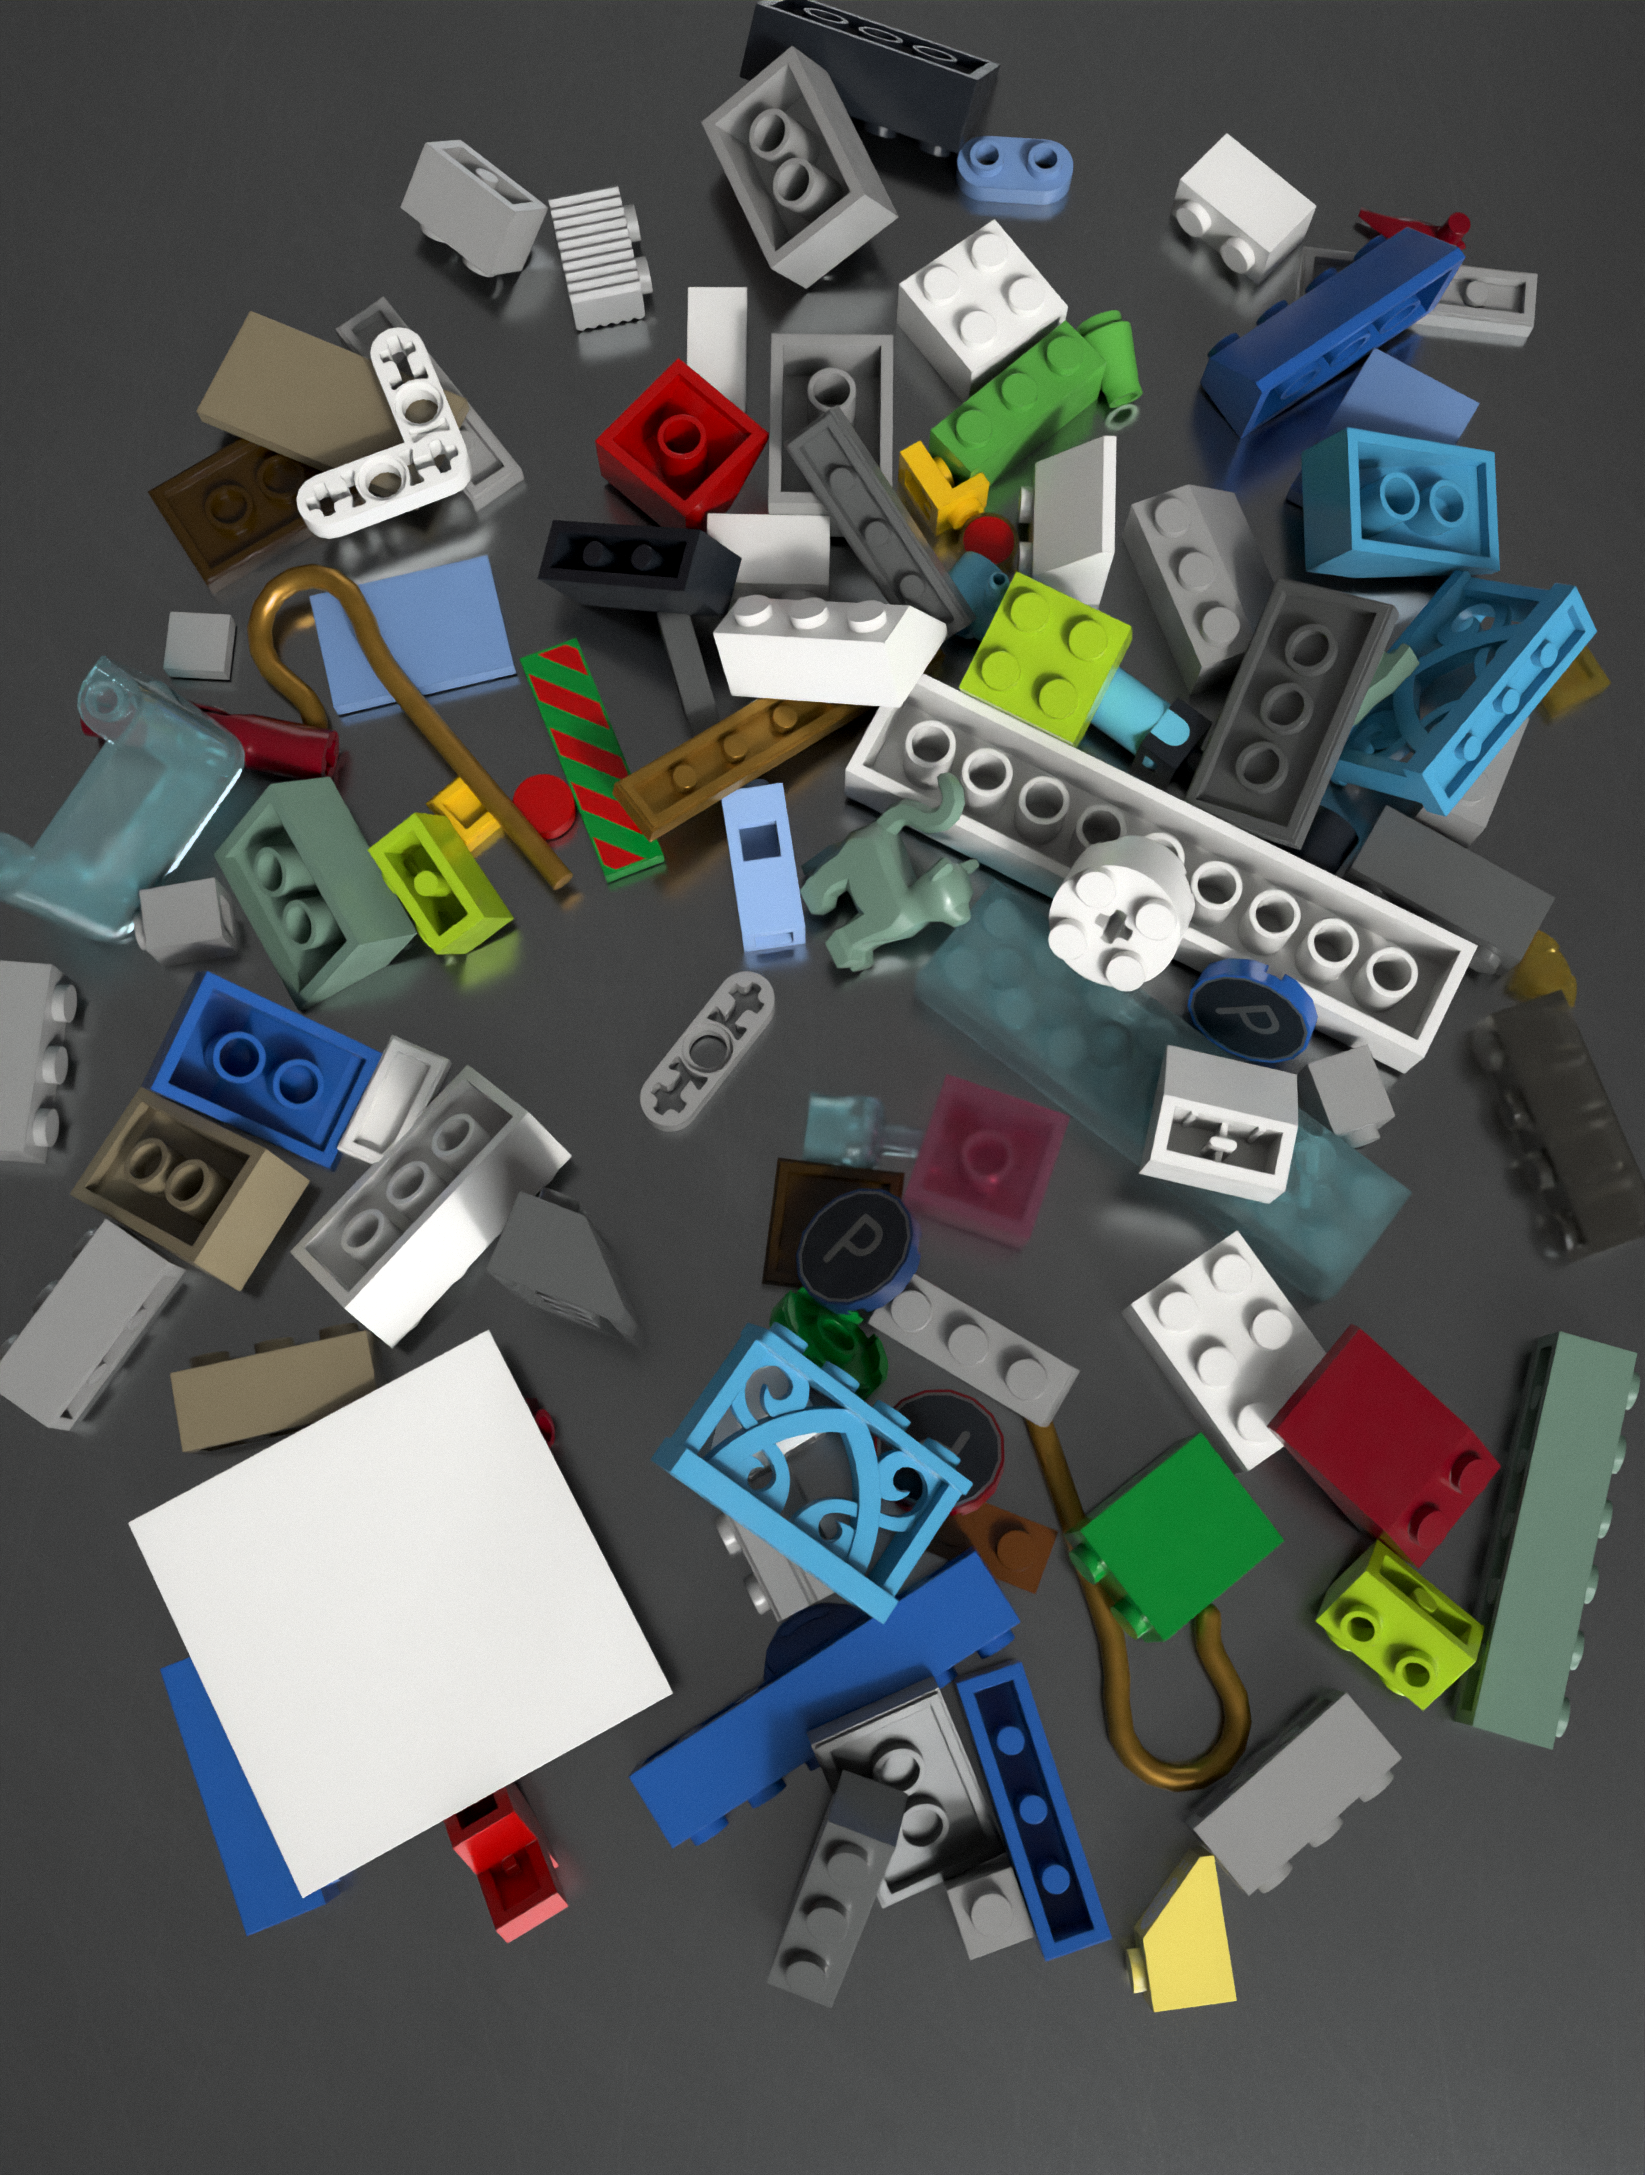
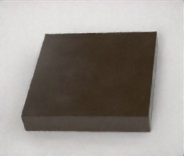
[762,1158,905,1291]

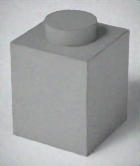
[133,877,239,967]
[1297,1044,1395,1151]
[943,1856,1036,1960]

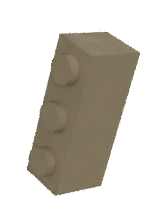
[170,1323,387,1455]

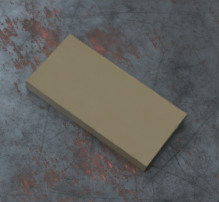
[196,311,470,511]

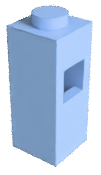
[721,779,806,952]

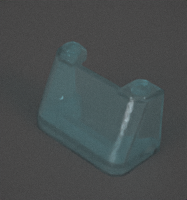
[0,655,245,942]

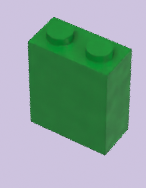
[1063,1432,1285,1643]

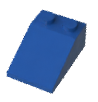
[141,971,383,1169]

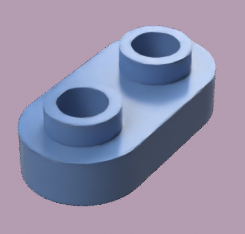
[956,136,1073,205]

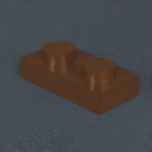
[925,1502,1058,1594]

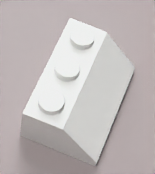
[713,595,948,708]

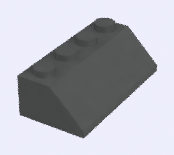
[486,1187,647,1348]

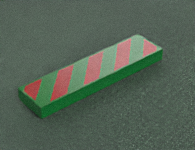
[519,638,665,883]

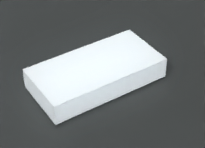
[337,1035,452,1174]

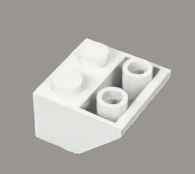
[1139,1045,1298,1204]

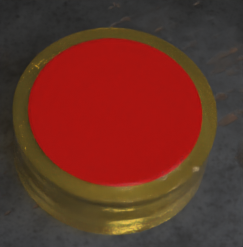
[957,512,1019,573]

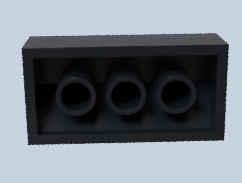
[739,0,1001,157]

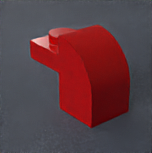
[443,1782,569,1944]

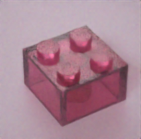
[903,1074,1071,1250]

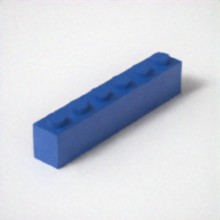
[629,1545,1021,1849]

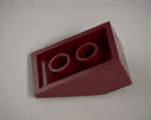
[1266,1324,1501,1569]

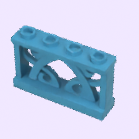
[1330,570,1597,817]
[650,1322,973,1625]

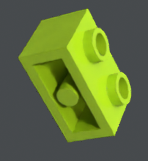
[367,812,514,954]
[1315,1539,1485,1711]

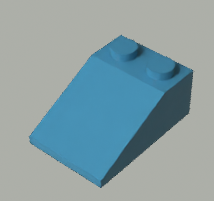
[1301,427,1500,578]

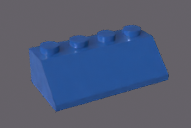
[1200,227,1465,439]

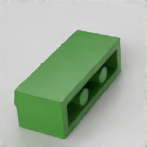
[928,320,1107,487]

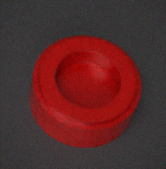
[512,774,576,840]

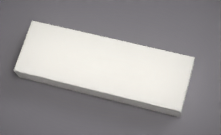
[687,287,748,414]

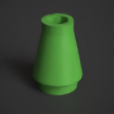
[1076,310,1143,408]

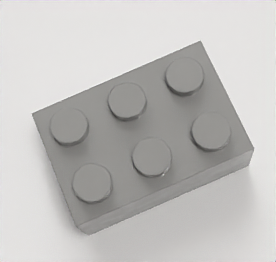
[701,46,899,289]
[768,333,893,537]

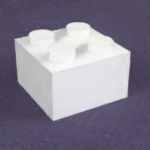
[896,219,1068,403]

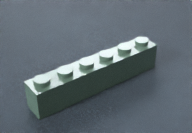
[1454,1331,1640,1750]

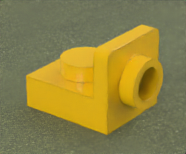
[898,440,990,537]

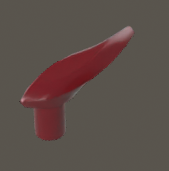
[1358,207,1471,250]

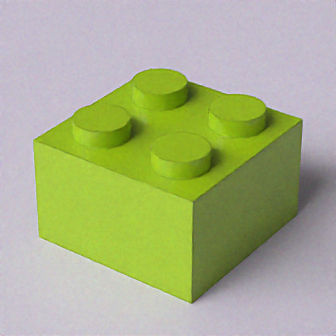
[959,571,1133,749]

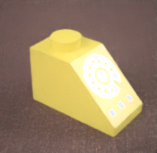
[1126,1846,1237,2012]

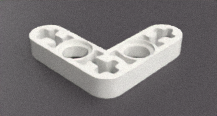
[296,327,472,539]

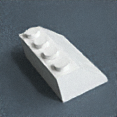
[290,1064,571,1349]

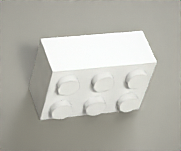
[1120,1230,1326,1474]

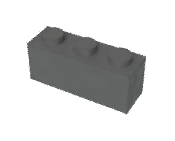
[1341,805,1555,977]
[766,1769,909,2008]

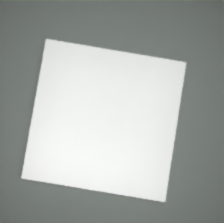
[128,1330,674,1898]

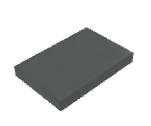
[806,1676,1007,1908]

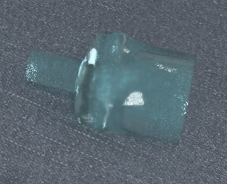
[802,1092,923,1169]

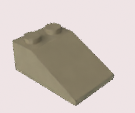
[70,1087,310,1291]

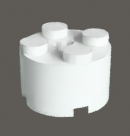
[1048,835,1195,991]

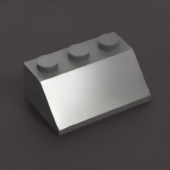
[1122,484,1274,695]

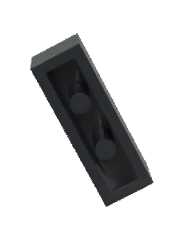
[537,520,742,618]

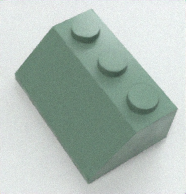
[213,777,417,1011]

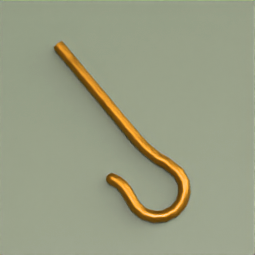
[247,564,573,890]
[1024,1417,1252,1793]

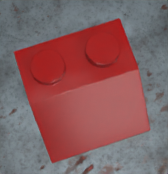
[595,358,769,533]

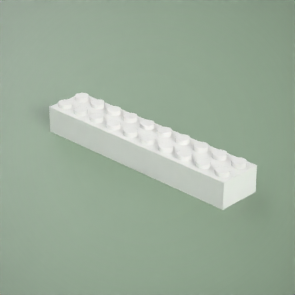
[844,674,1478,1074]

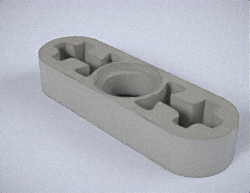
[640,971,775,1132]

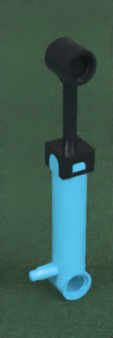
[948,551,1359,875]

